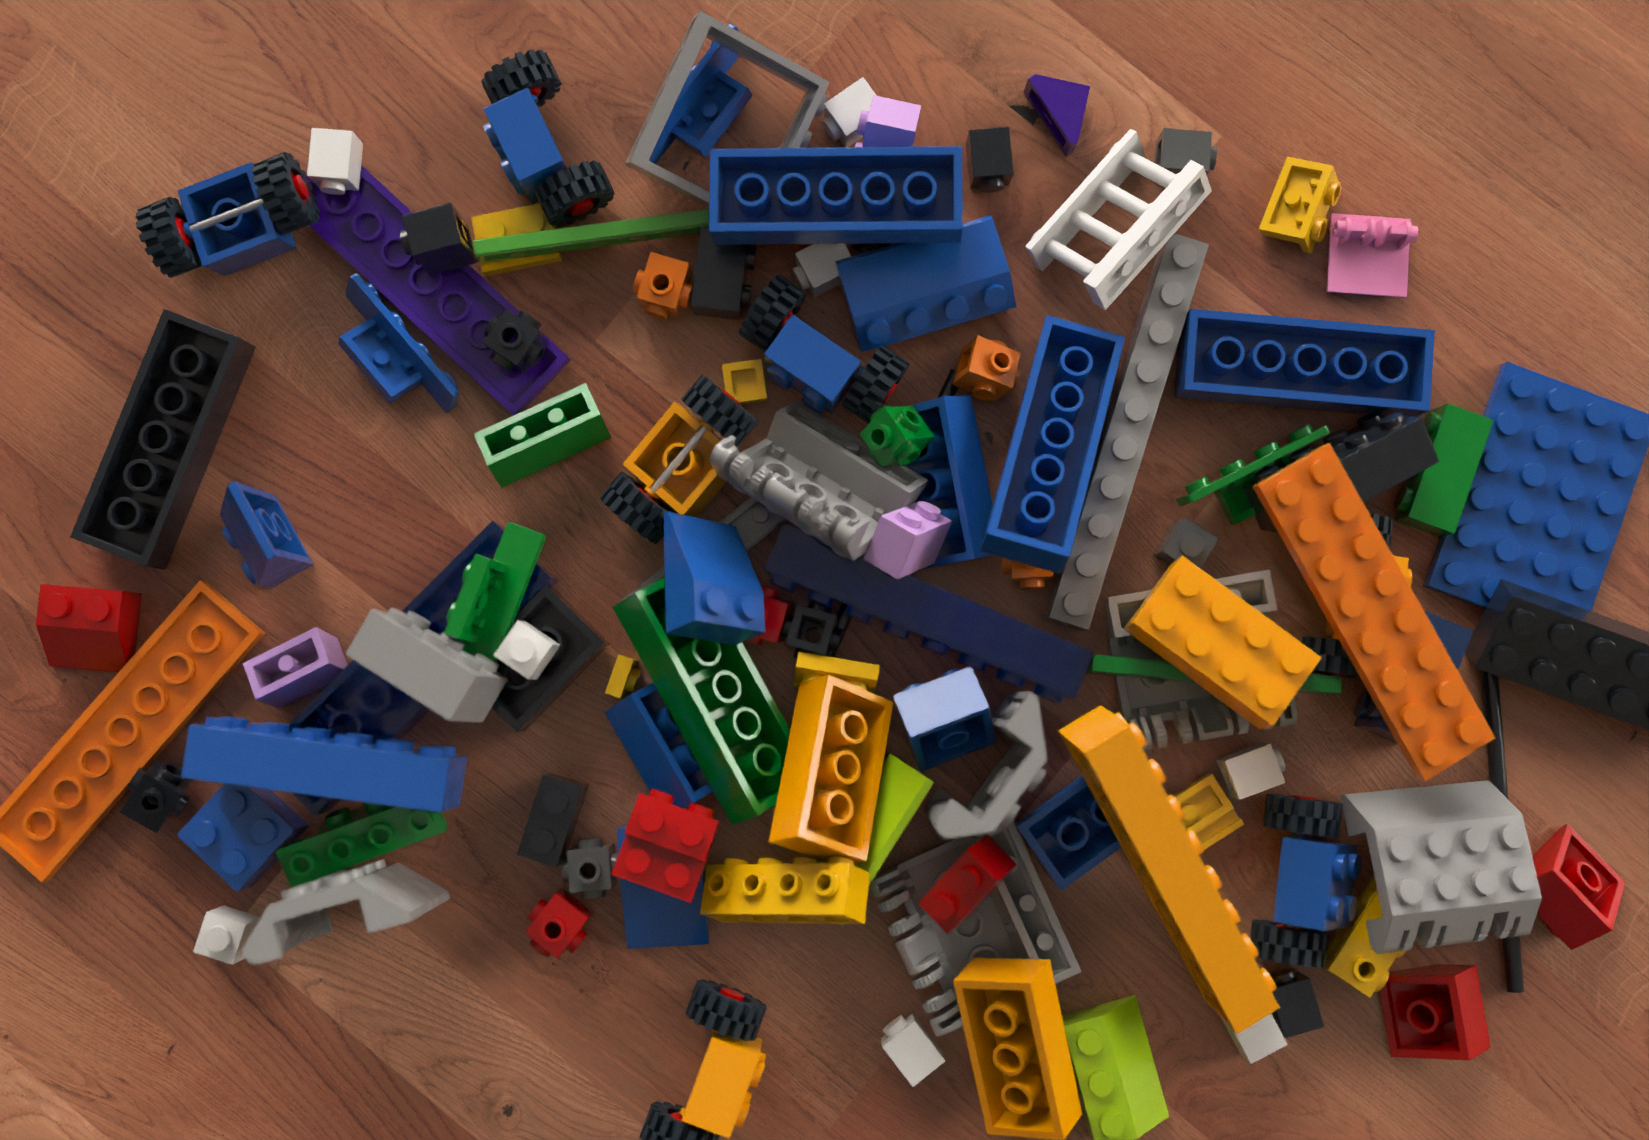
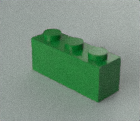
[474,383,612,488]
[1395,403,1494,537]

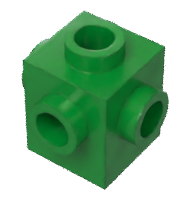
[860,406,935,466]

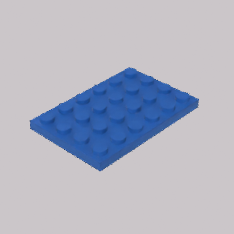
[1423,362,1649,611]

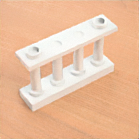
[1025,129,1212,310]

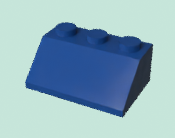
[604,682,713,808]
[1015,776,1121,891]

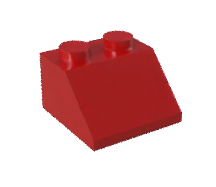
[36,584,142,672]
[1532,824,1625,950]
[1380,964,1491,1061]

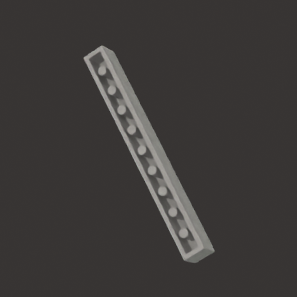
[1043,233,1209,631]

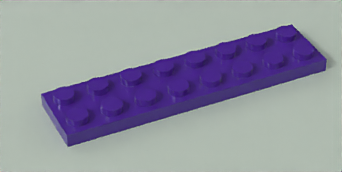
[306,165,571,416]

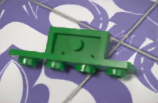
[1176,424,1330,525]
[444,522,546,663]
[276,802,448,887]

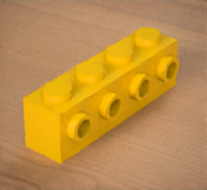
[700,857,870,924]
[1323,874,1407,998]

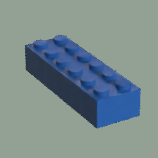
[709,146,962,245]
[1174,309,1435,417]
[980,315,1125,574]
[181,716,467,812]

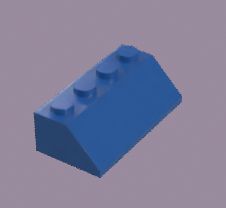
[835,215,1016,353]
[905,395,994,570]

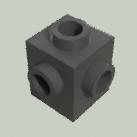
[561,837,619,899]

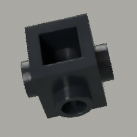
[483,309,548,374]
[782,603,843,659]
[119,759,193,834]

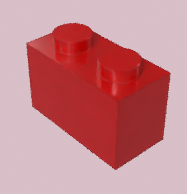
[918,834,1017,934]

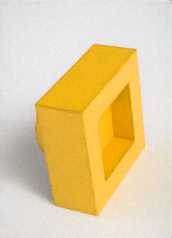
[722,359,768,405]
[605,654,641,699]

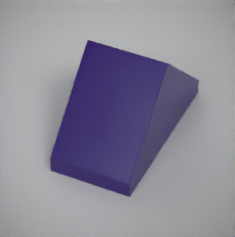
[1024,74,1090,157]

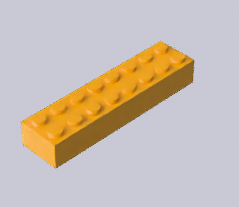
[1058,705,1280,1034]

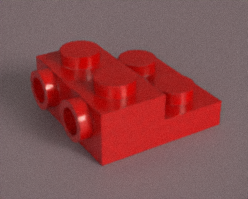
[611,788,720,903]

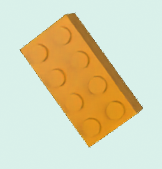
[1124,556,1322,730]
[769,674,893,863]
[953,958,1082,1140]

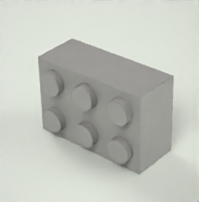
[346,608,508,722]

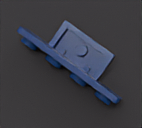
[649,24,753,164]
[338,273,459,413]

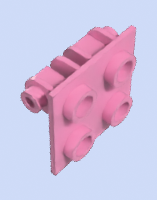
[1326,213,1418,298]

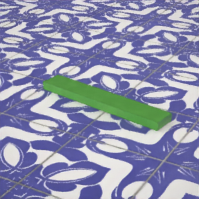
[473,209,709,263]

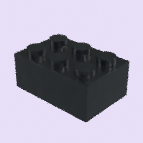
[492,585,610,732]

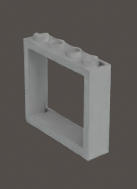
[625,11,830,208]

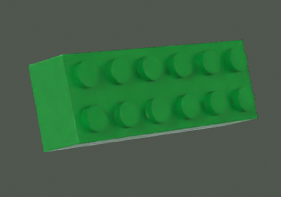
[612,577,790,825]

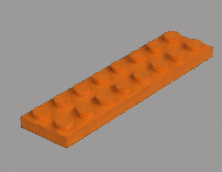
[1253,443,1495,782]
[0,580,266,883]

